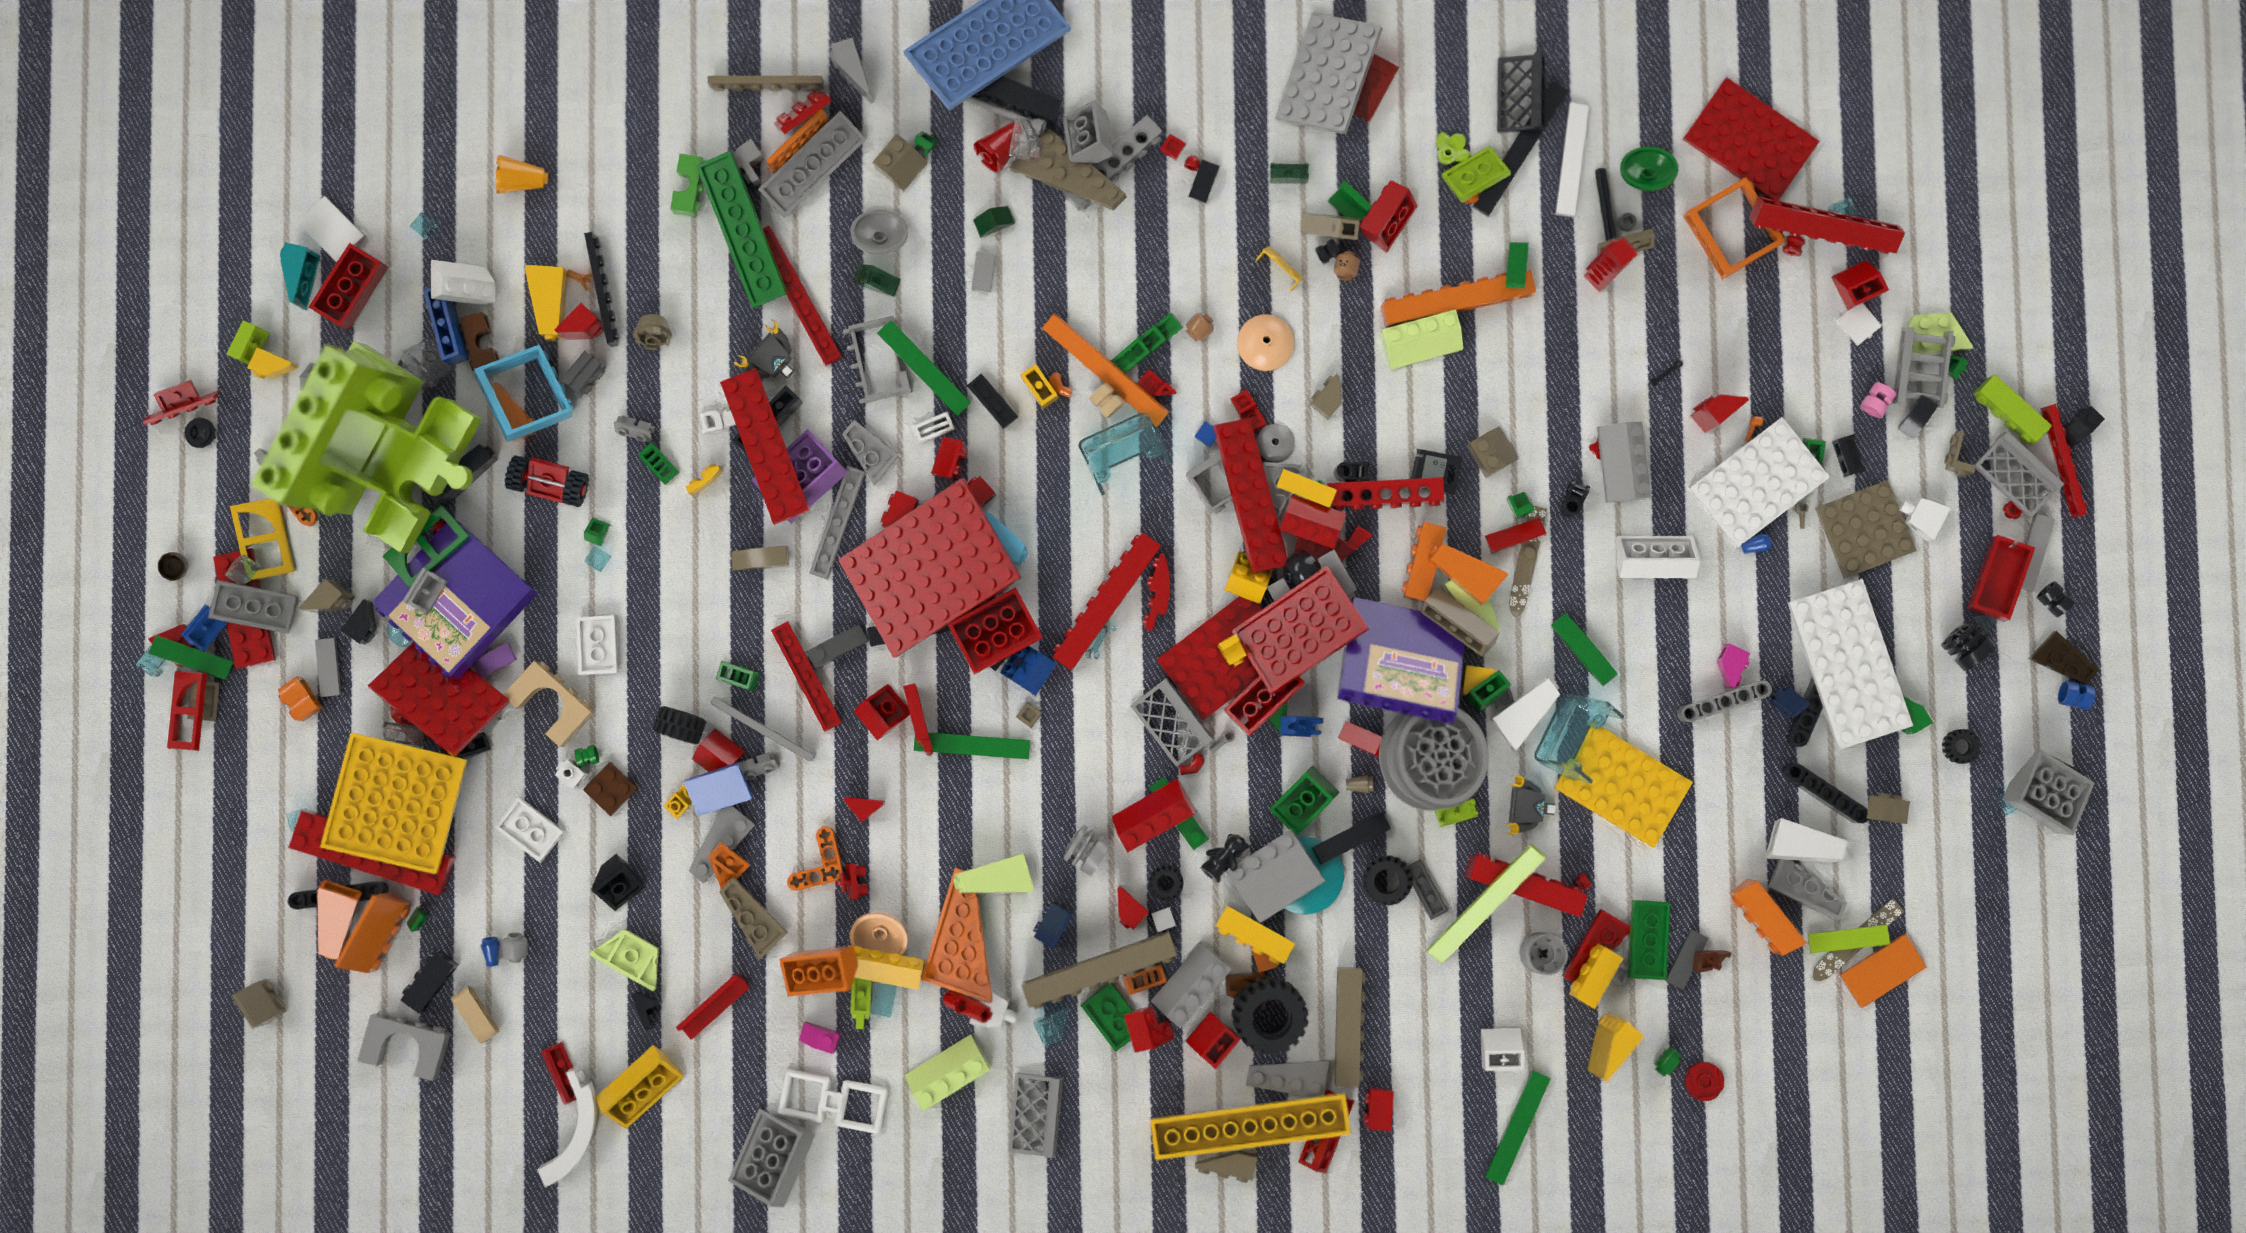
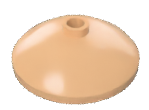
[1237,314,1294,371]
[850,912,908,955]

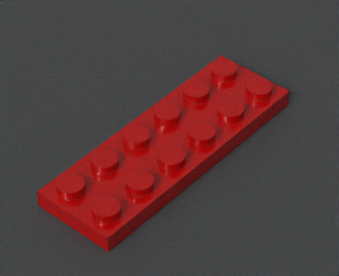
[213,548,276,669]

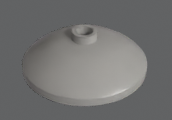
[851,210,908,255]

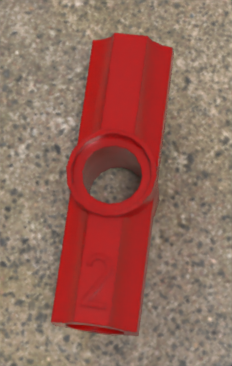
[943,990,993,1024]

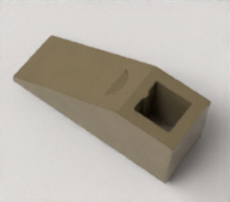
[1301,213,1360,240]
[1195,1150,1257,1183]

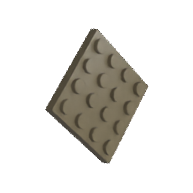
[1815,480,1917,579]

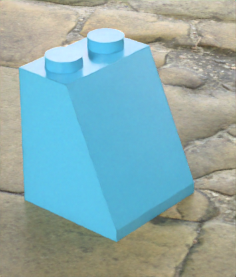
[986,512,1028,566]

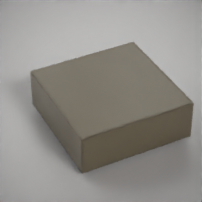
[1016,702,1042,728]

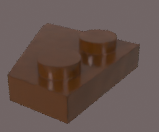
[1225,972,1266,1010]

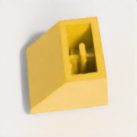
[1224,551,1273,604]

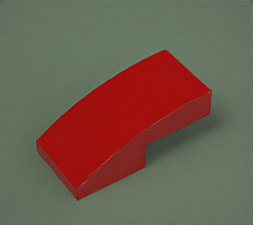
[1230,389,1267,432]

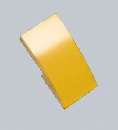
[685,464,723,495]
[663,776,693,819]

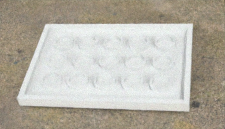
[1689,417,1830,548]

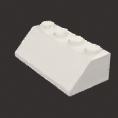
[1616,536,1700,579]

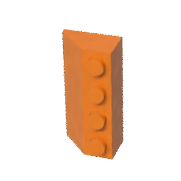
[1729,879,1807,956]
[779,946,858,996]

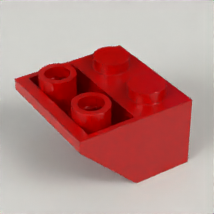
[1831,260,1889,310]
[931,437,968,482]
[1185,1012,1241,1069]

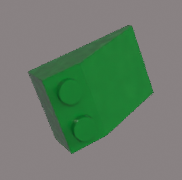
[1269,765,1340,836]

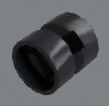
[2036,581,2075,617]

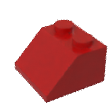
[554,303,604,340]
[853,684,910,741]

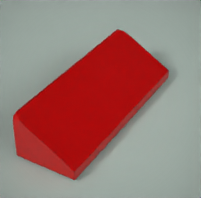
[1485,518,1546,554]
[541,1042,576,1105]

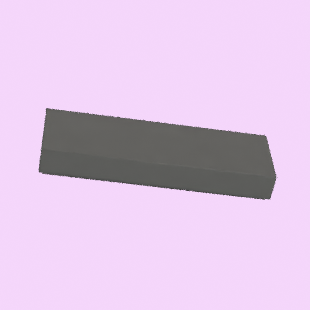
[1408,859,1448,920]
[1665,929,1709,990]

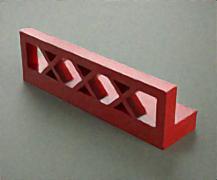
[676,973,750,1040]
[1298,1089,1354,1174]

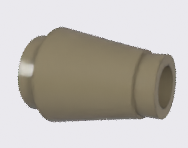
[1346,774,1374,793]

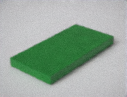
[1628,900,1671,980]

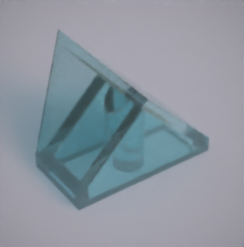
[1033,1006,1070,1048]

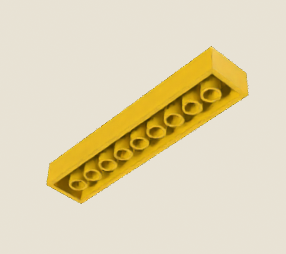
[1150,1093,1351,1160]

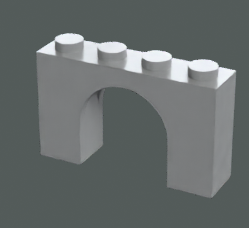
[1267,549,1357,601]
[357,1011,451,1081]

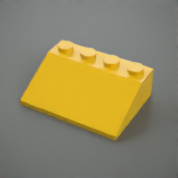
[1587,1012,1645,1082]

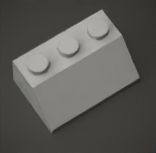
[1063,100,1114,163]

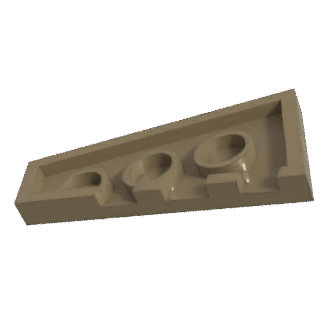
[719,877,788,960]

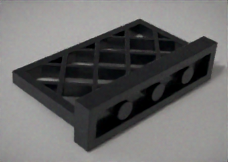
[1497,52,1545,133]

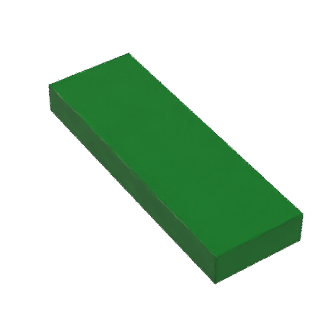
[1506,242,1529,288]

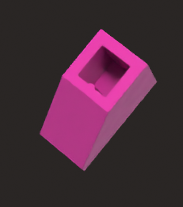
[1717,644,1751,689]

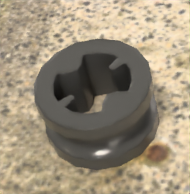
[1618,213,1637,232]

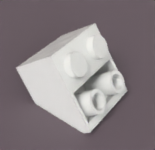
[1481,1028,1525,1071]

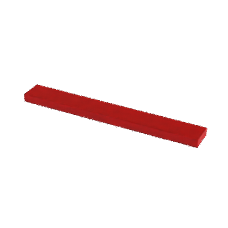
[763,225,842,366]

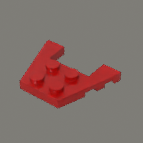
[1294,499,1372,570]

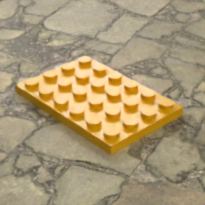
[1553,722,1693,848]

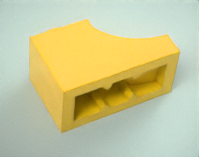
[1218,634,1246,666]

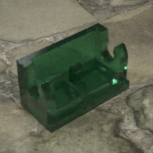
[1269,163,1309,184]

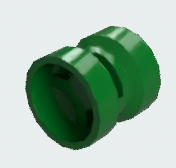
[574,745,599,768]

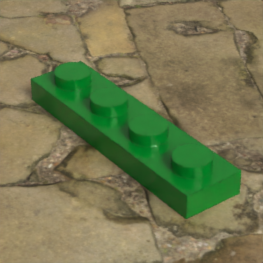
[1149,777,1209,850]

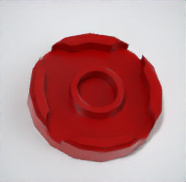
[1684,1061,1724,1101]

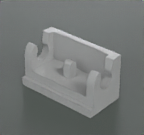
[403,568,448,615]

